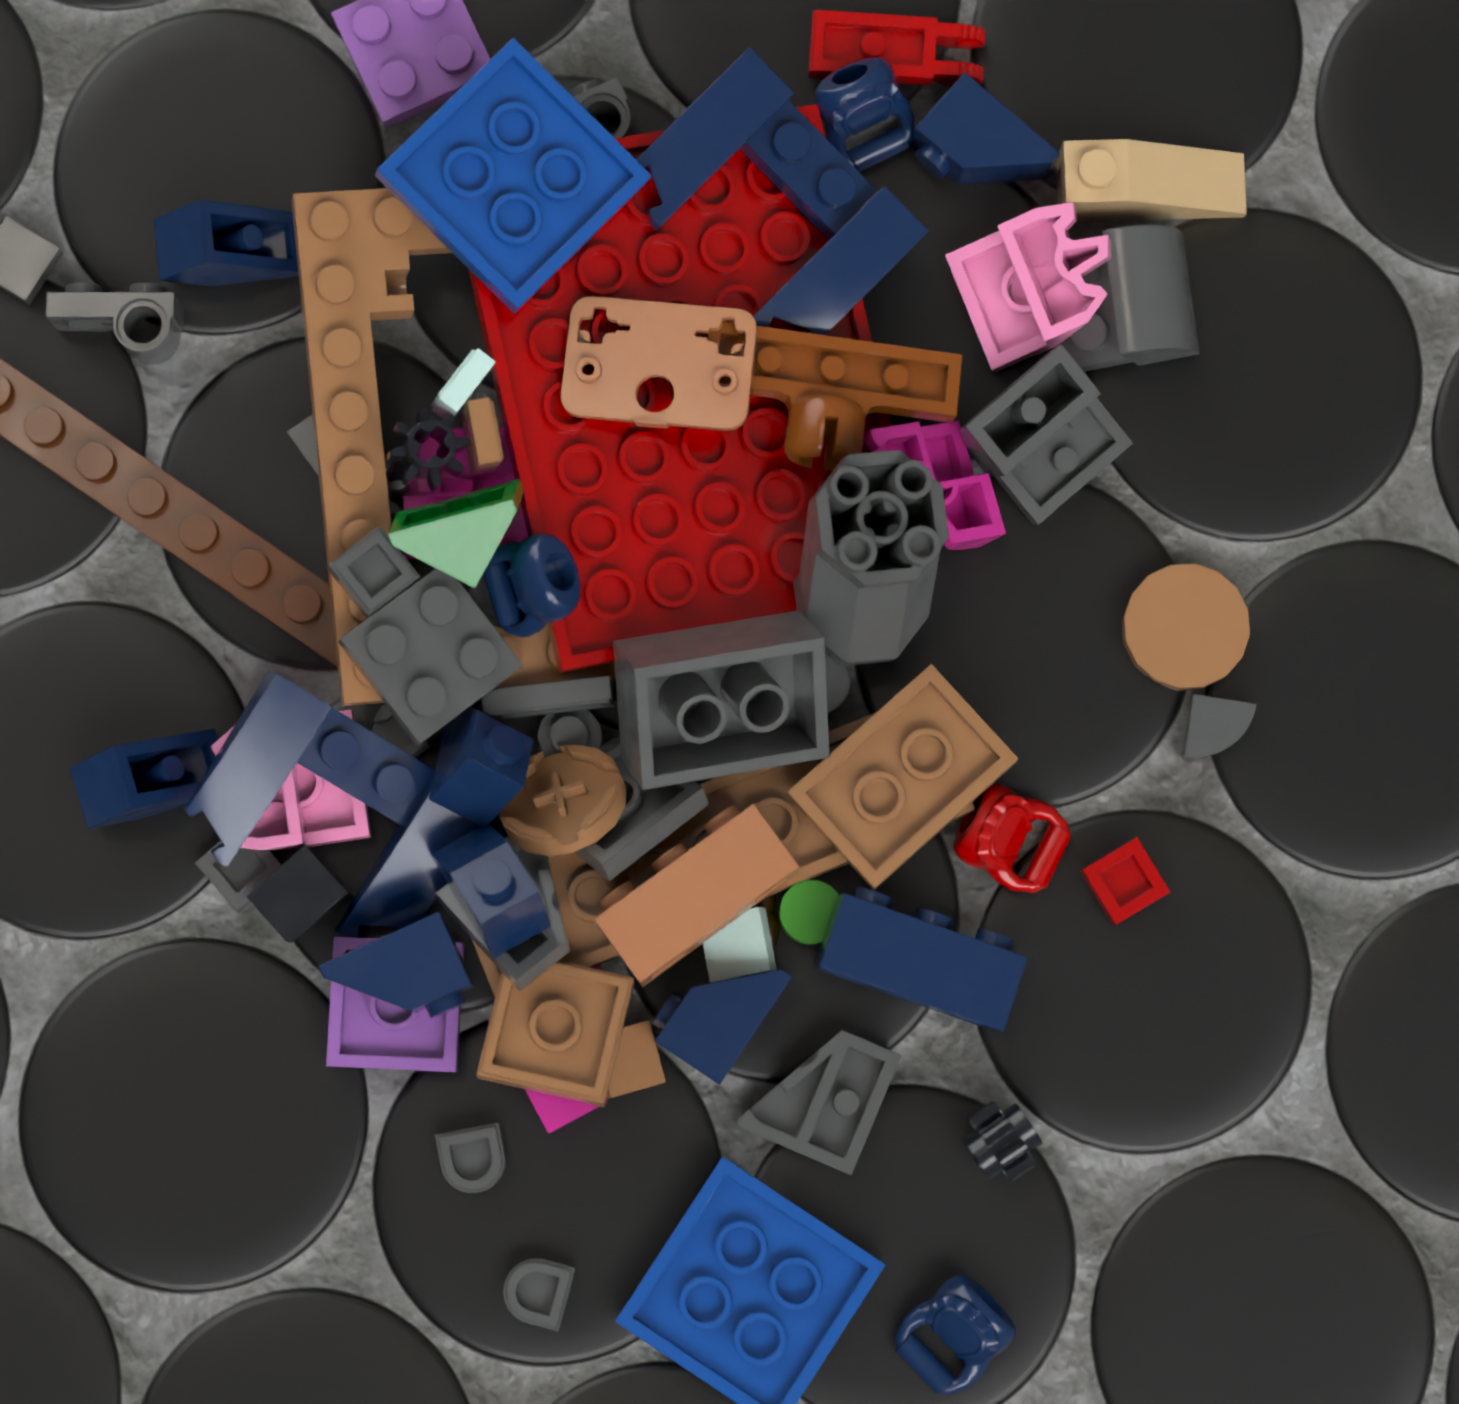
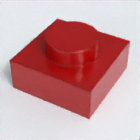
[1080,837,1171,926]

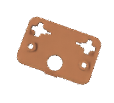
[561,296,757,431]

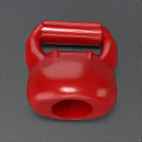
[953,783,1071,893]

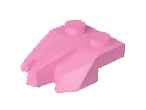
[945,202,1111,373]
[211,709,372,850]

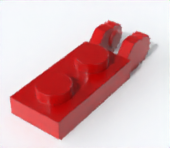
[809,10,986,86]

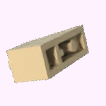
[1056,139,1247,222]

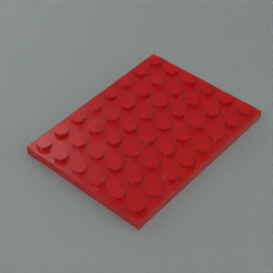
[468,104,892,673]

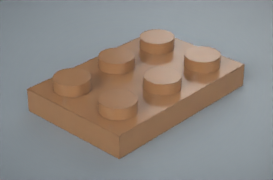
[787,664,1019,890]

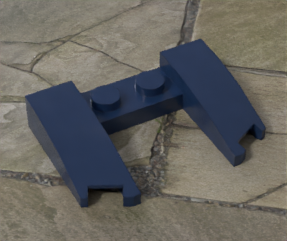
[637,47,929,335]
[184,670,480,938]

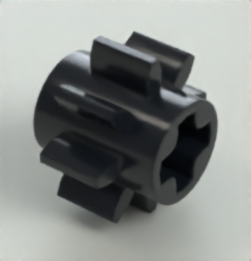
[387,407,470,492]
[961,1101,1043,1182]

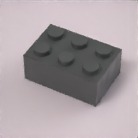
[613,610,830,790]

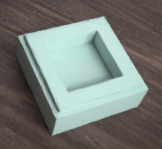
[431,348,496,419]
[703,907,777,983]

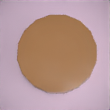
[1122,563,1250,691]
[499,744,627,856]

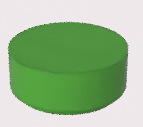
[778,880,838,945]

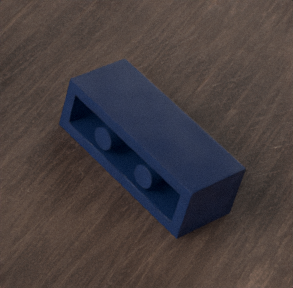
[813,886,1028,1031]

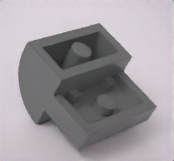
[1062,225,1200,372]
[960,344,1133,525]

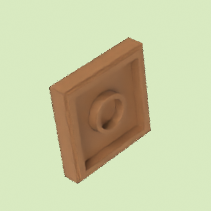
[476,961,634,1107]

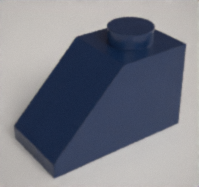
[912,72,1060,185]
[154,199,299,286]
[429,707,534,828]
[70,729,218,829]
[431,824,551,958]
[319,912,475,1019]
[652,969,793,1085]

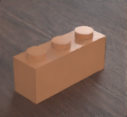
[594,804,800,987]

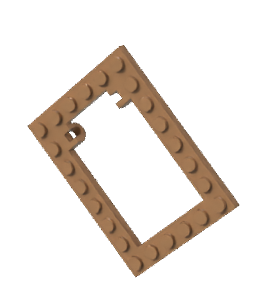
[291,188,616,706]

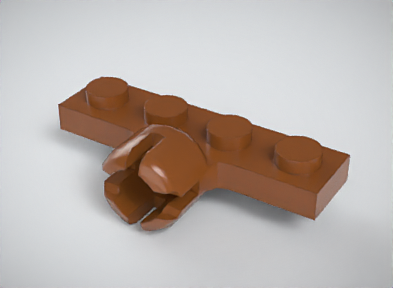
[705,321,962,471]

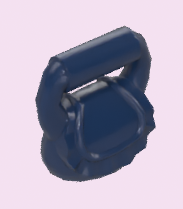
[815,57,914,172]
[483,533,580,637]
[894,1274,1016,1395]

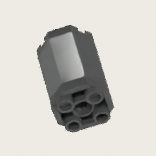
[793,450,949,666]

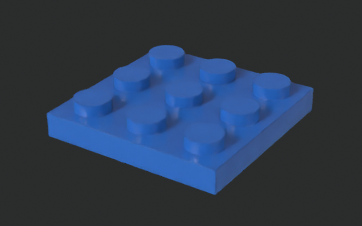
[375,38,652,314]
[615,1156,886,1404]

